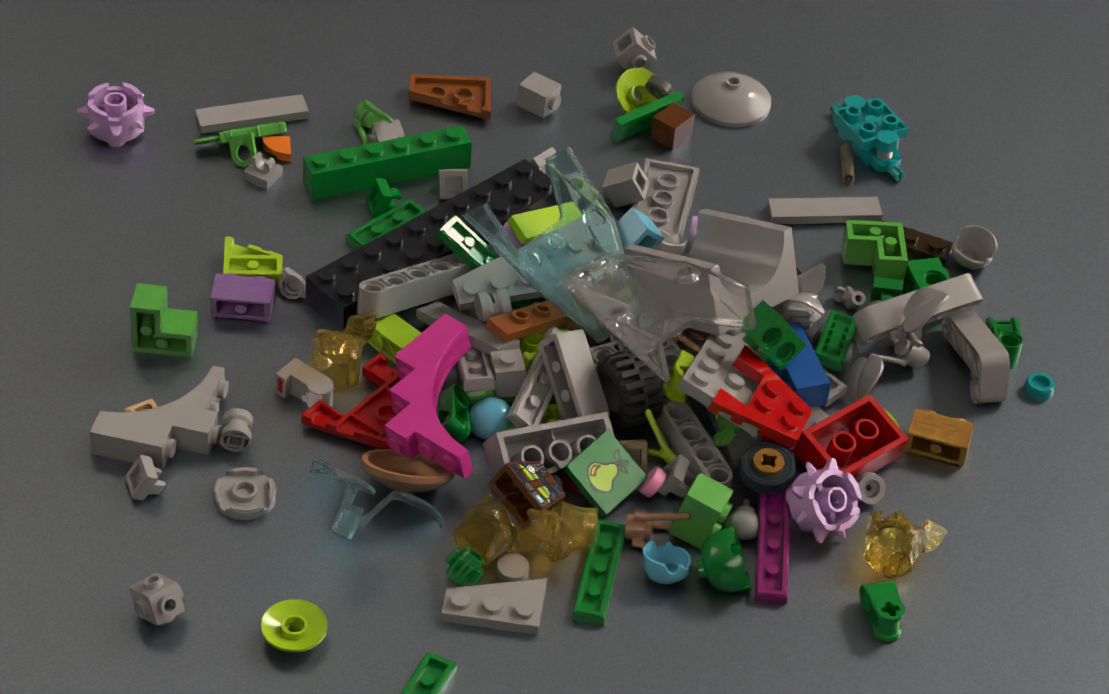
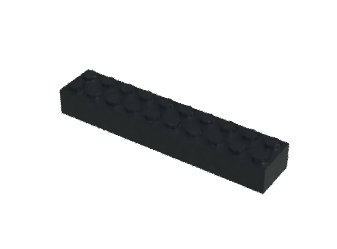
[305,159,563,334]

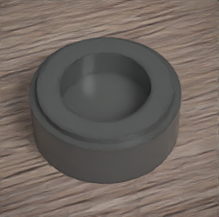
[645,75,673,99]

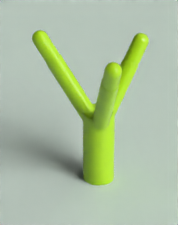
[645,409,677,464]

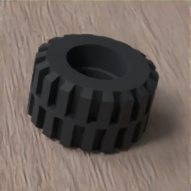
[597,346,663,429]

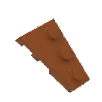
[409,74,491,120]

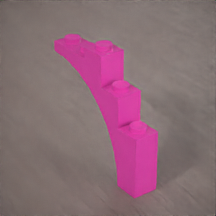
[384,314,473,479]

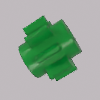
[445,546,486,587]

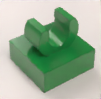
[366,178,402,218]
[870,277,903,301]

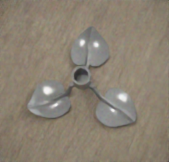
[844,287,950,403]

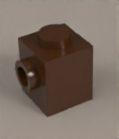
[651,102,695,150]

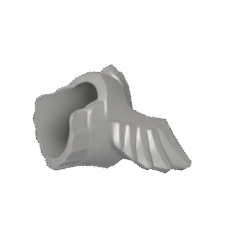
[772,263,826,344]

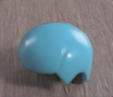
[469,397,514,440]
[642,540,691,584]

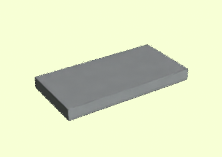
[632,158,700,241]

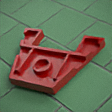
[707,345,813,449]
[301,353,401,449]

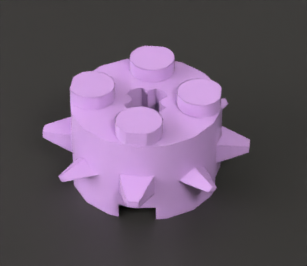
[77,82,155,147]
[785,458,862,543]

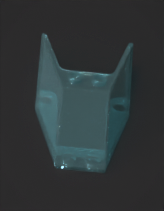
[462,146,643,343]

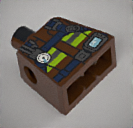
[488,461,565,530]

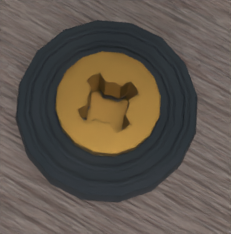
[739,442,796,495]

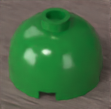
[696,526,751,593]

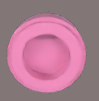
[638,466,667,498]

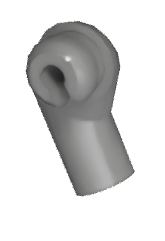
[834,285,866,310]

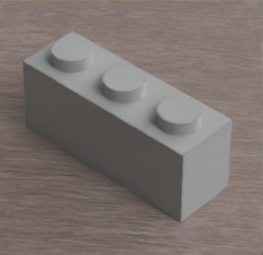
[538,329,611,420]

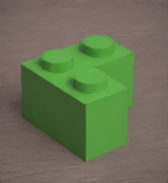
[841,220,908,283]
[130,283,198,358]
[668,473,734,550]

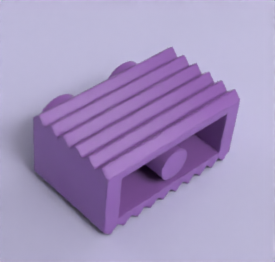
[211,273,275,322]

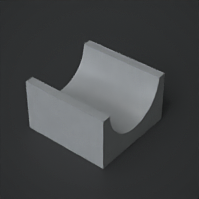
[624,209,799,336]

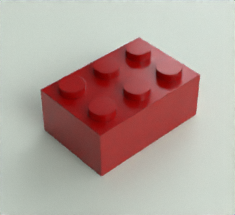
[793,394,909,479]

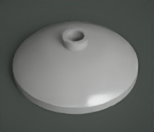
[691,72,771,127]

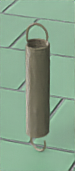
[839,140,855,187]

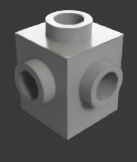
[612,27,657,70]
[129,572,185,626]

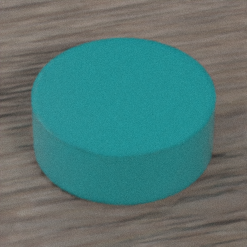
[1024,372,1055,401]

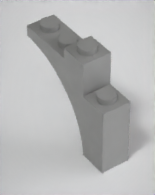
[90,365,229,469]

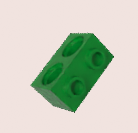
[737,300,807,371]

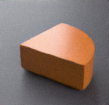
[262,136,291,162]

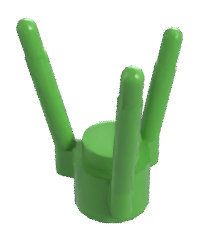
[353,99,393,145]

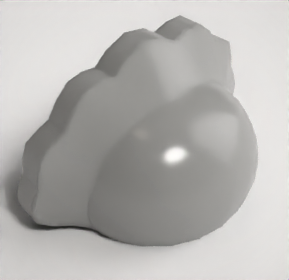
[279,267,306,299]

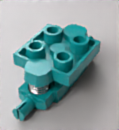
[830,95,909,181]

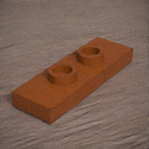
[485,299,573,343]

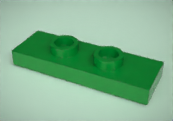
[815,310,856,372]

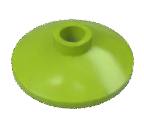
[615,68,658,113]
[261,599,328,652]

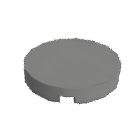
[213,467,277,521]

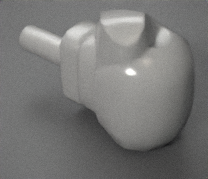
[724,499,758,540]

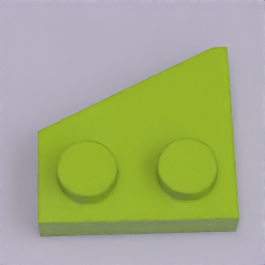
[223,236,283,283]

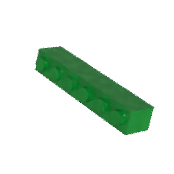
[303,125,472,200]

